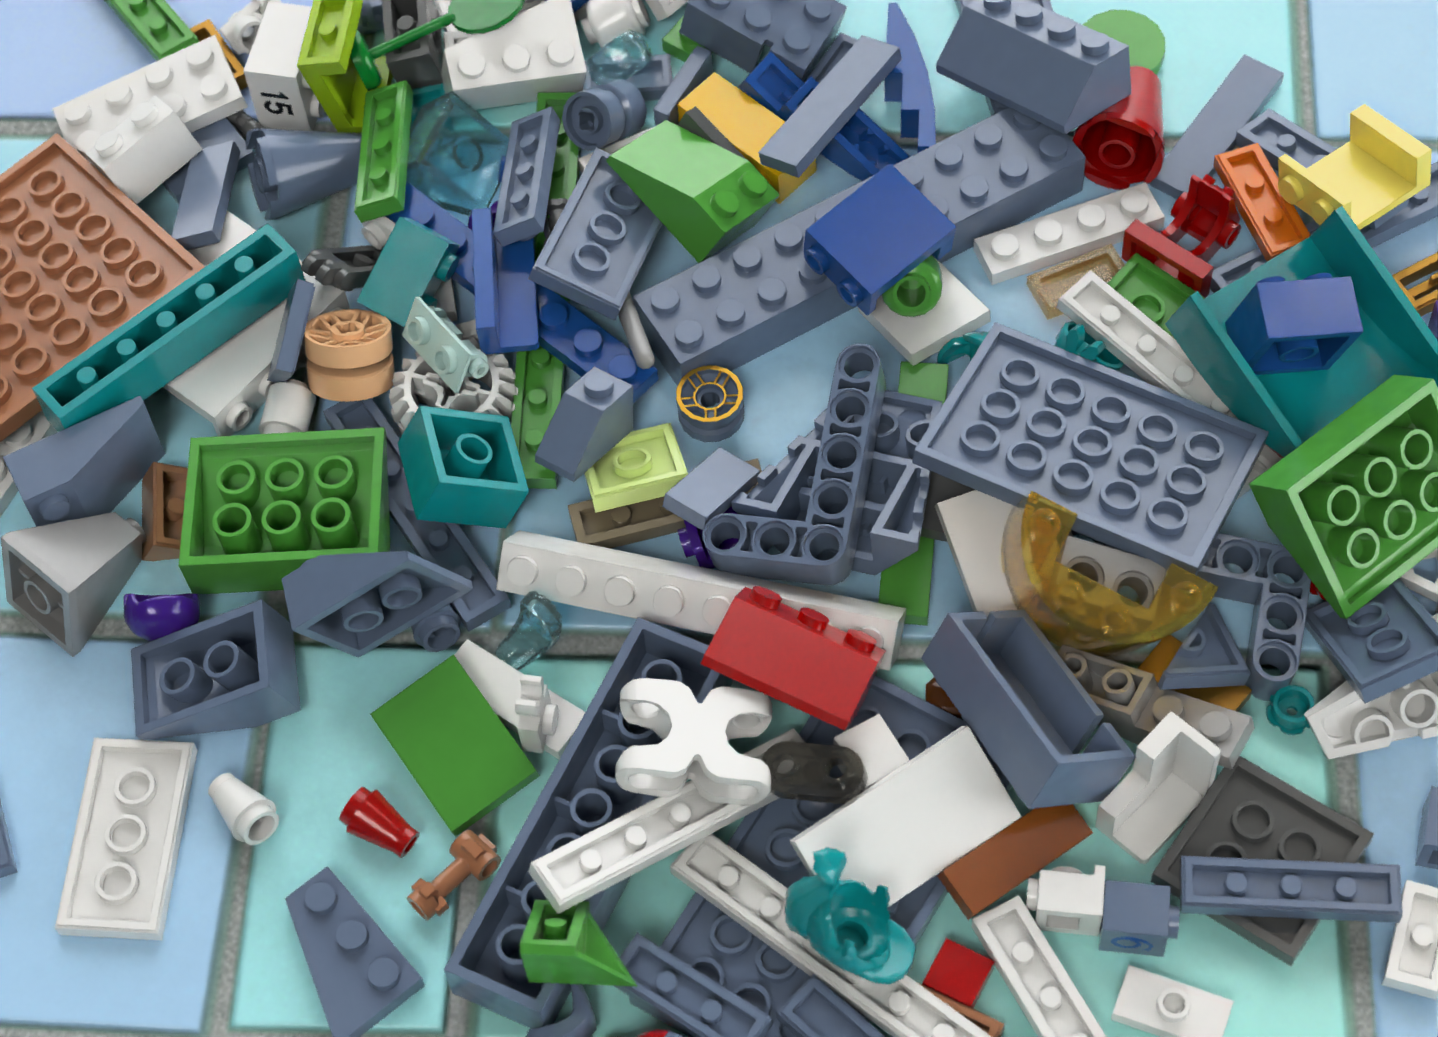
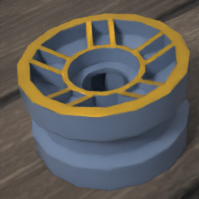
[676,365,744,442]

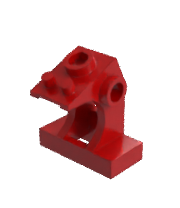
[1121,174,1241,298]

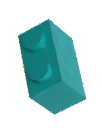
[357,216,460,327]

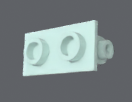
[402,296,489,393]

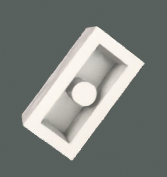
[85,95,203,205]

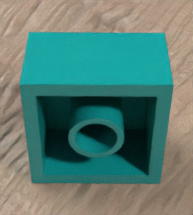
[397,406,529,529]

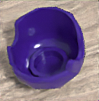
[123,593,200,642]

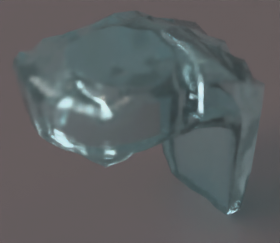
[587,30,653,85]
[495,591,562,670]

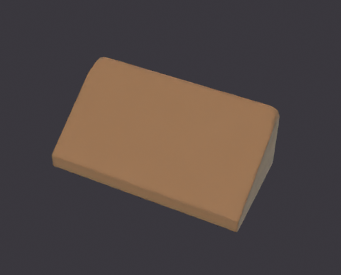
[142,462,188,561]

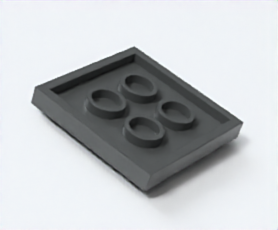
[1151,756,1374,966]

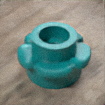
[1266,685,1315,735]

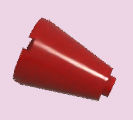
[1072,66,1165,190]

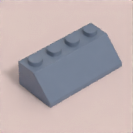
[936,0,1131,135]

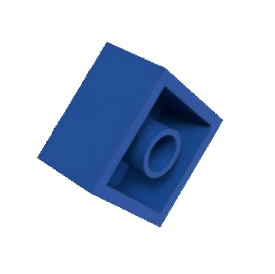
[1225,273,1364,375]

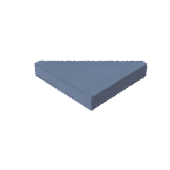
[1158,604,1251,690]

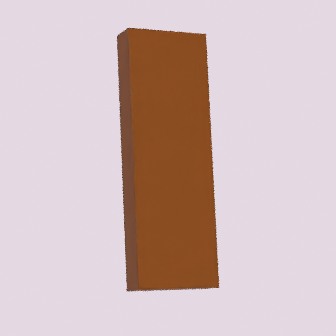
[937,804,1093,920]

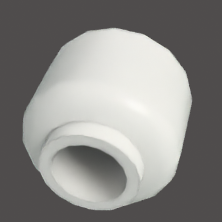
[581,0,650,53]

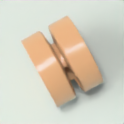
[304,309,395,402]

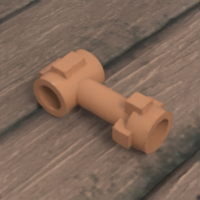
[407,830,501,921]

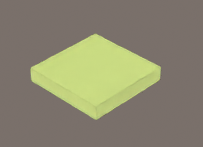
[584,423,688,513]

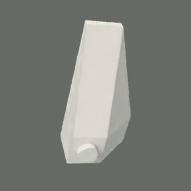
[1304,613,1438,760]

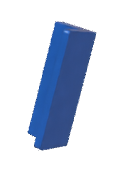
[472,208,539,354]

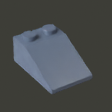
[3,396,165,527]
[282,551,473,658]
[131,599,301,740]

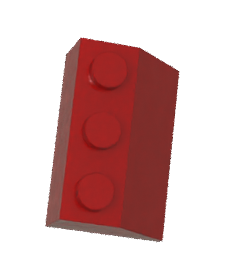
[700,586,886,731]

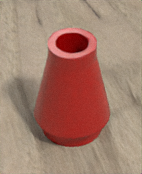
[339,787,420,858]

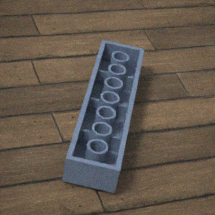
[444,617,733,1029]

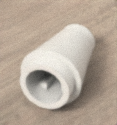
[208,773,279,845]

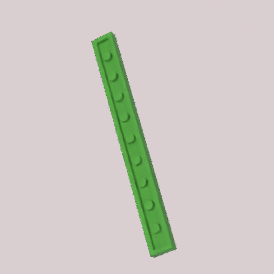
[511,92,581,489]

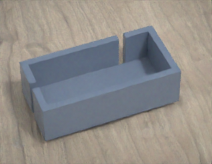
[921,610,1136,809]

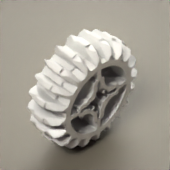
[389,337,518,435]

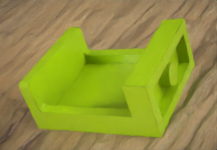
[297,0,393,133]

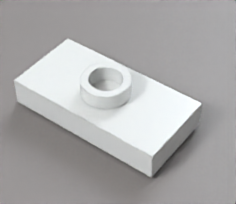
[1111,965,1234,1037]

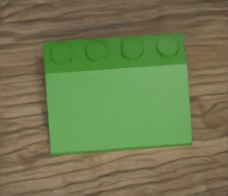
[1249,374,1438,619]
[179,427,391,595]

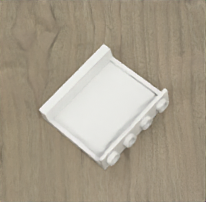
[162,211,350,436]

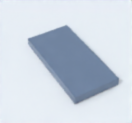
[528,147,663,320]

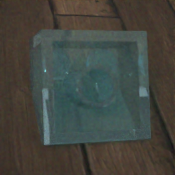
[406,91,509,216]

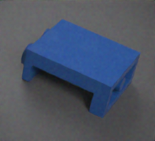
[803,163,956,315]

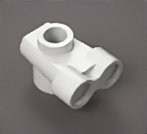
[219,0,282,56]

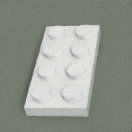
[52,35,248,170]

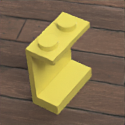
[1278,104,1432,230]

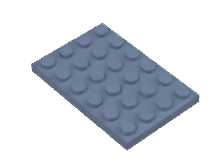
[912,322,1269,581]

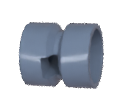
[562,79,647,150]

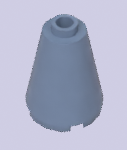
[246,128,362,221]

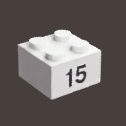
[243,1,325,131]

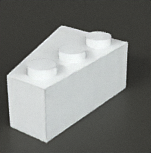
[441,0,587,113]

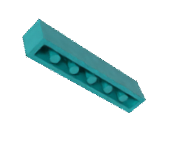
[32,223,305,432]

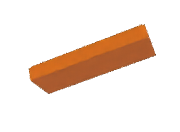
[1214,143,1311,262]

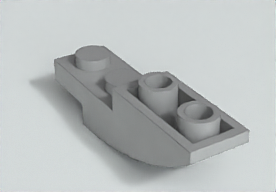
[1058,645,1255,769]

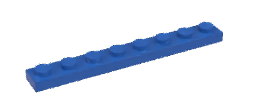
[385,181,659,404]

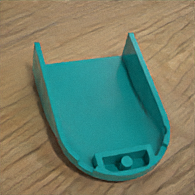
[1165,206,1438,459]

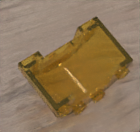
[1001,490,1219,657]

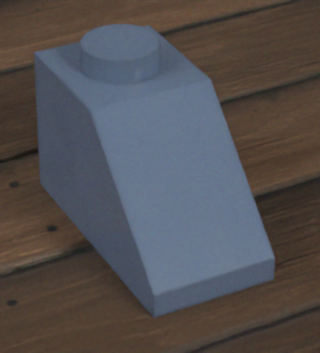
[535,367,633,482]

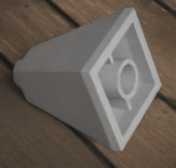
[1,512,146,657]

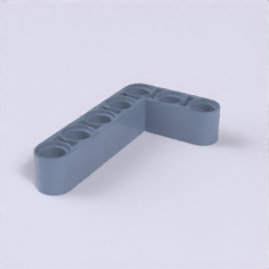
[703,344,886,585]
[1059,527,1311,701]

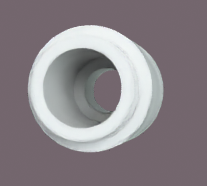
[259,379,316,434]

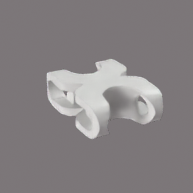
[615,678,772,805]

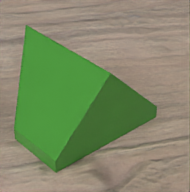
[520,900,638,987]

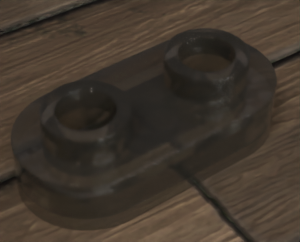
[761,741,868,804]

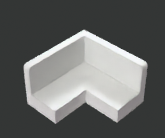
[1095,711,1221,864]

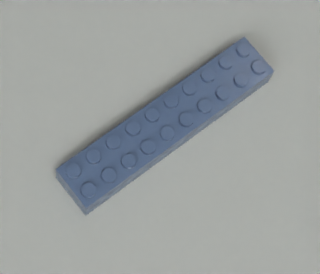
[633,107,1086,386]

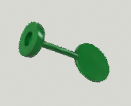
[350,0,525,91]

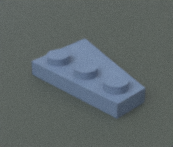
[285,866,425,1037]

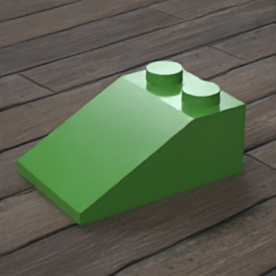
[606,120,780,263]

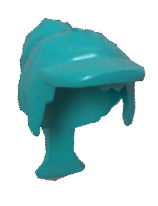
[784,847,916,985]

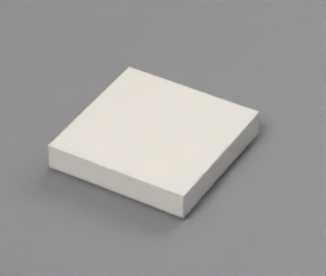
[858,260,991,366]

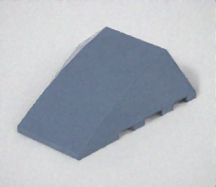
[731,390,943,576]

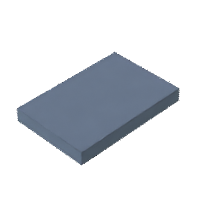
[1305,579,1438,703]

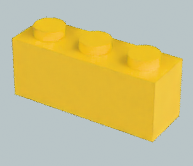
[677,72,816,204]

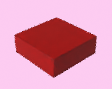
[922,938,995,1009]

